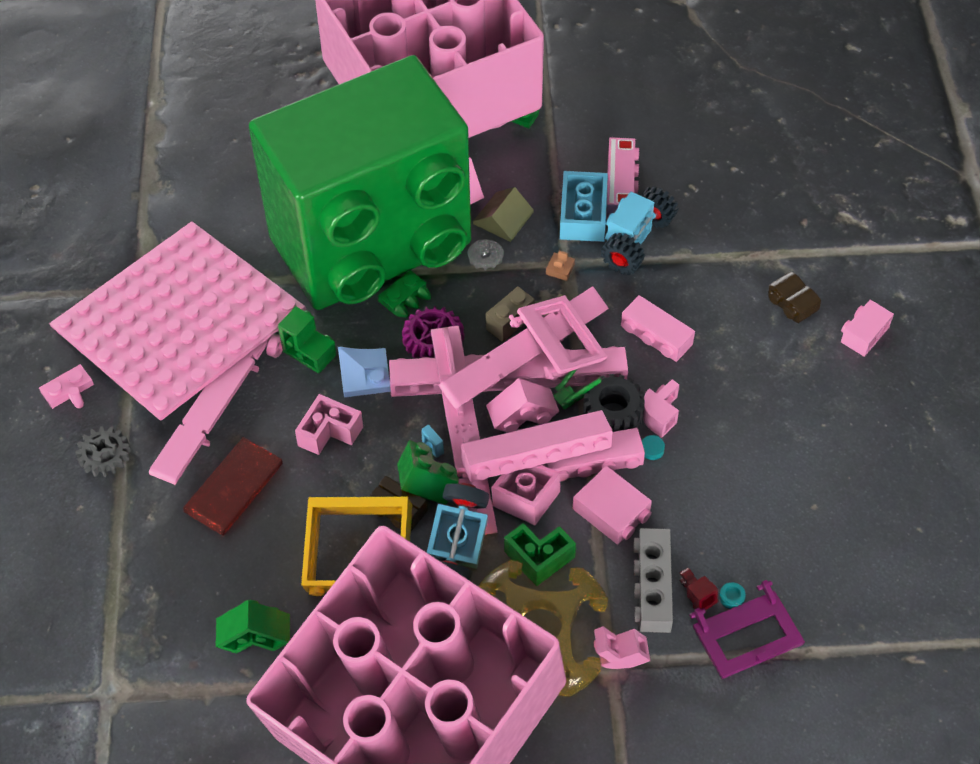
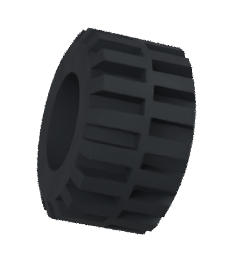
[583,374,645,432]

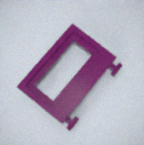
[689,580,805,679]

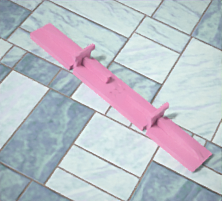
[439,286,609,409]
[431,326,498,535]
[149,337,271,485]

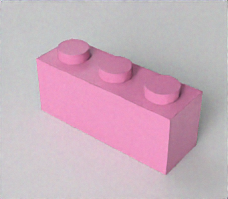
[621,295,695,362]

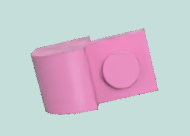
[643,379,679,438]
[594,626,650,669]

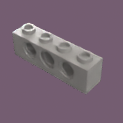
[634,528,673,633]

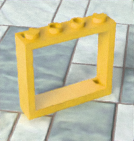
[301,497,412,596]

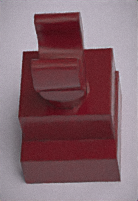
[679,568,718,611]

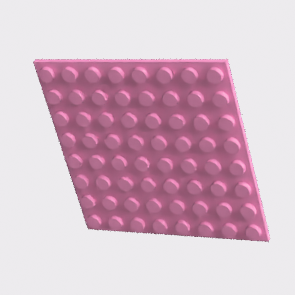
[49,221,306,421]

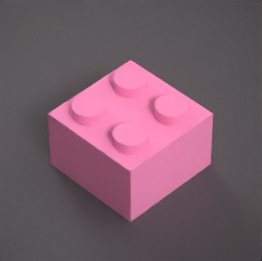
[491,465,560,525]

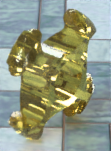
[479,560,608,697]

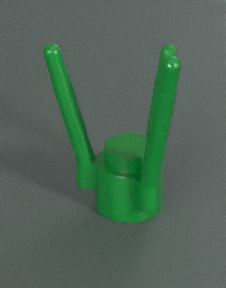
[553,369,602,410]

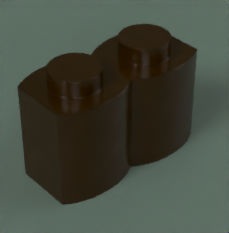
[768,271,821,323]

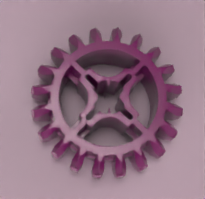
[402,305,465,359]

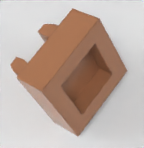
[546,250,575,281]

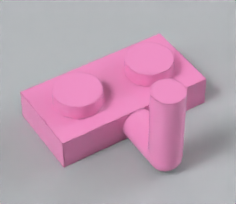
[39,364,94,409]

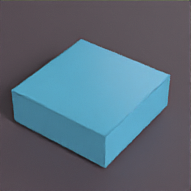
[422,424,444,457]

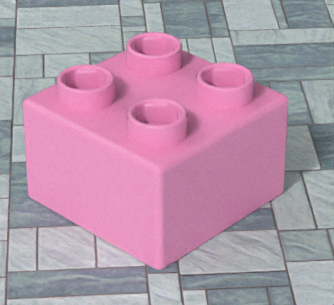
[315,0,544,138]
[246,526,566,764]

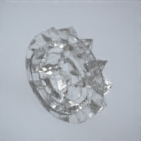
[468,239,504,271]

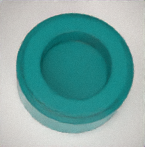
[642,435,665,460]
[719,582,746,609]

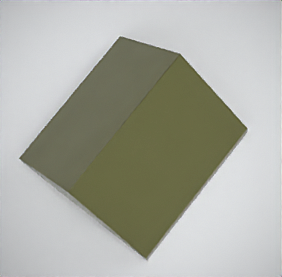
[473,187,533,242]

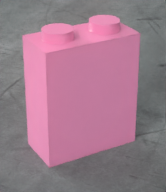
[573,466,652,545]

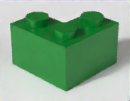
[278,306,337,374]
[397,440,459,505]
[504,523,576,587]
[216,600,290,654]

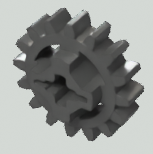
[76,426,131,477]

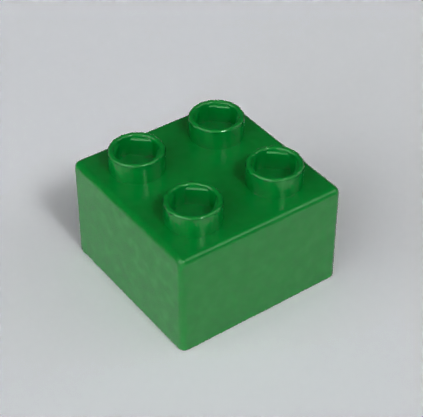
[249,55,471,310]

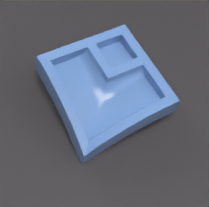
[338,347,391,397]

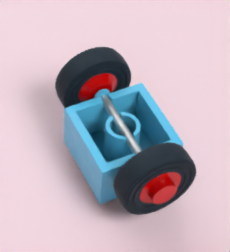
[427,483,489,581]

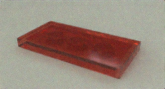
[183,437,283,536]

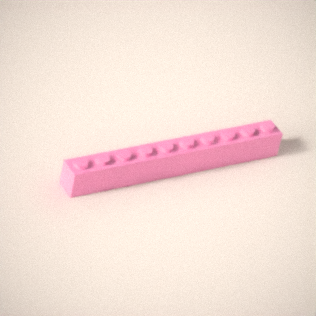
[389,346,628,397]

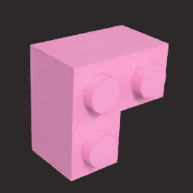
[486,378,559,433]
[295,394,363,455]

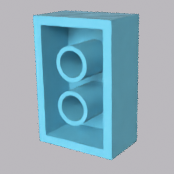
[560,171,608,242]

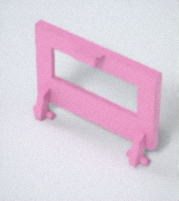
[509,295,608,380]

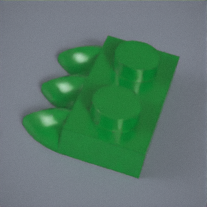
[378,270,431,318]

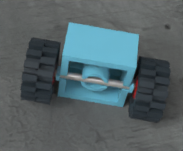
[601,186,679,275]

